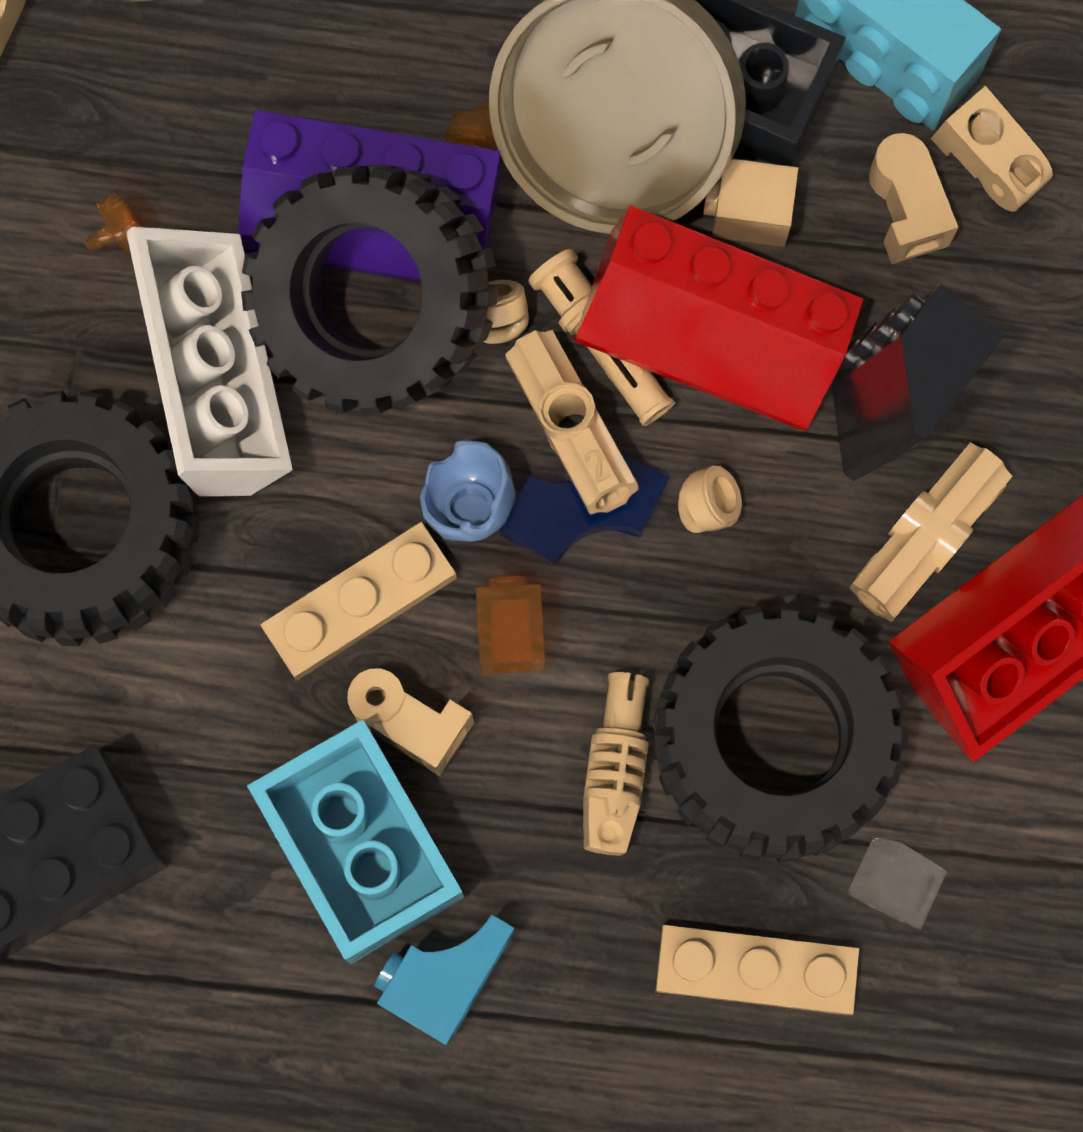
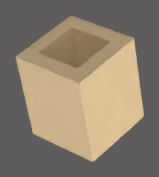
[703,159,798,247]

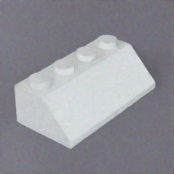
[126,227,293,496]

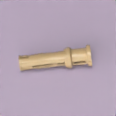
[528,249,675,426]

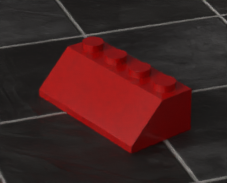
[573,205,863,431]
[888,495,1083,763]

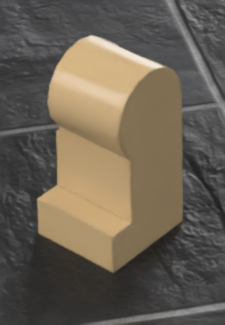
[931,86,1053,212]
[869,133,959,264]
[348,668,474,776]

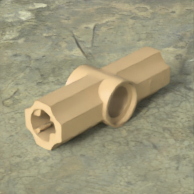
[505,330,639,515]
[850,442,1012,622]

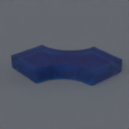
[500,454,670,564]

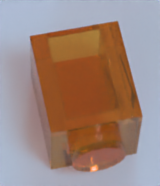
[476,576,545,675]

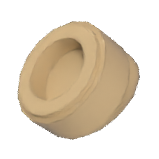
[483,280,529,344]
[678,465,742,533]

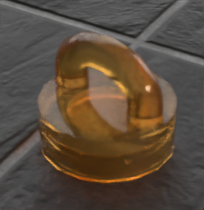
[444,98,498,151]
[85,193,141,258]

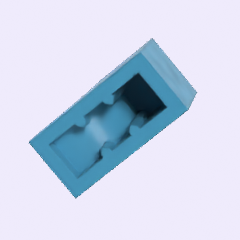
[374,914,515,1046]

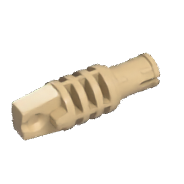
[583,672,649,856]

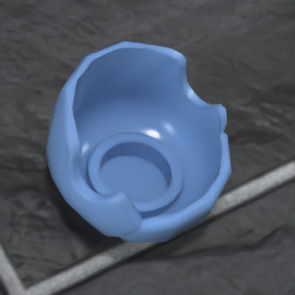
[420,440,516,542]

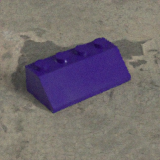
[238,110,501,283]

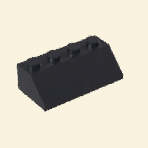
[832,284,1005,481]

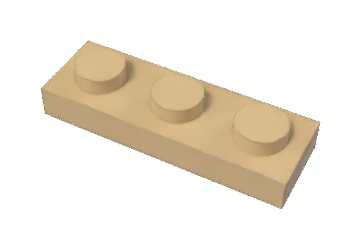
[260,522,457,681]
[655,925,859,1015]

